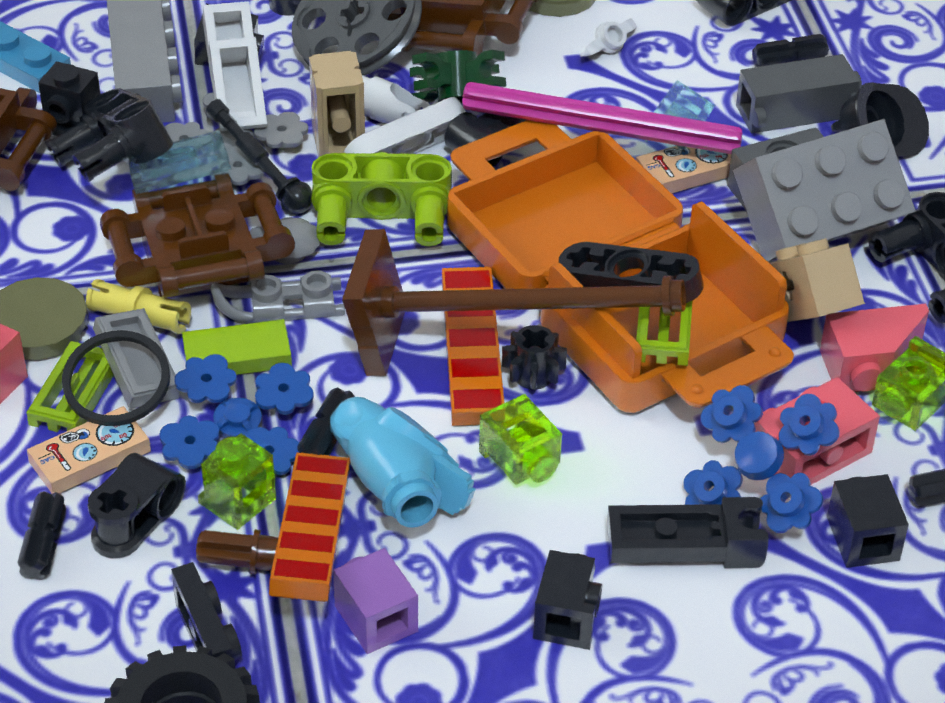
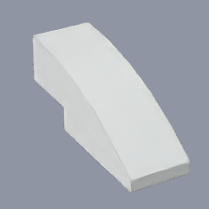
[203,1,267,131]

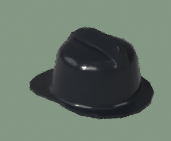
[831,82,929,157]

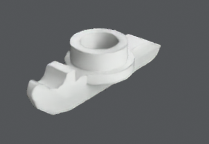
[579,18,637,57]

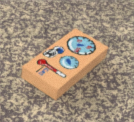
[636,145,731,193]
[27,406,151,494]

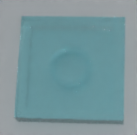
[129,130,232,194]

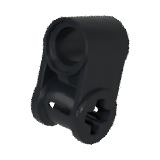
[88,453,186,558]

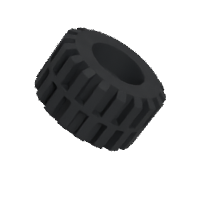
[104,645,260,703]

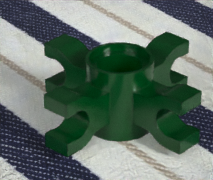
[409,49,506,104]

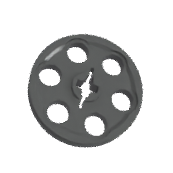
[292,0,422,75]

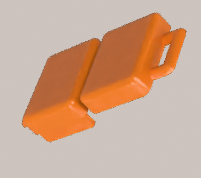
[447,120,794,413]

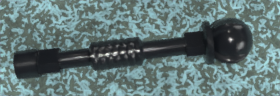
[206,99,312,214]

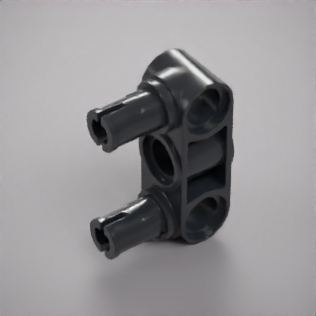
[45,88,174,182]
[869,192,945,323]

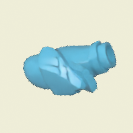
[330,397,476,528]

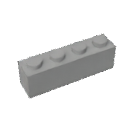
[107,0,182,122]

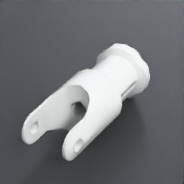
[362,75,430,123]

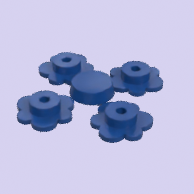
[159,354,314,478]
[683,385,840,533]

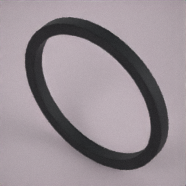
[62,330,170,426]

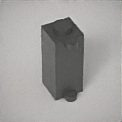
[736,54,862,134]

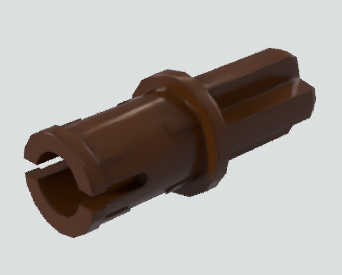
[196,529,278,575]

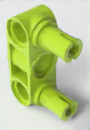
[311,152,452,246]

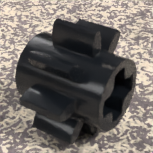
[502,325,567,390]

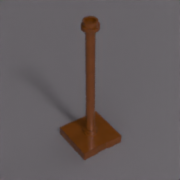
[342,229,686,376]

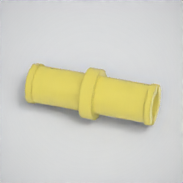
[86,279,191,334]

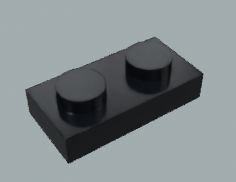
[171,562,242,659]

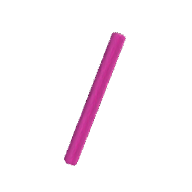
[462,82,742,154]

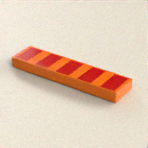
[442,267,505,426]
[269,452,350,602]

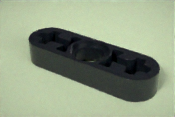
[558,242,704,303]

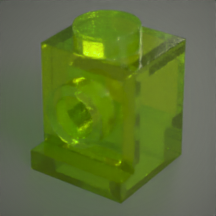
[872,336,945,431]
[479,394,562,485]
[197,433,276,530]

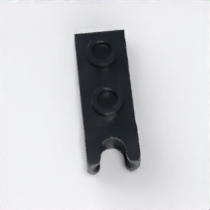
[607,497,769,568]

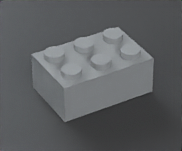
[733,119,916,261]

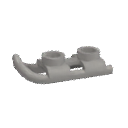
[210,270,345,323]

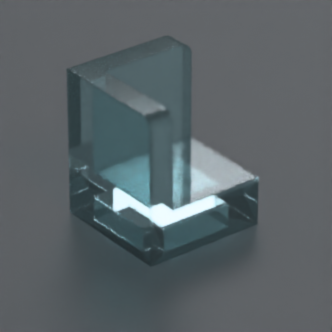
[645,80,716,150]

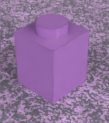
[333,548,418,654]

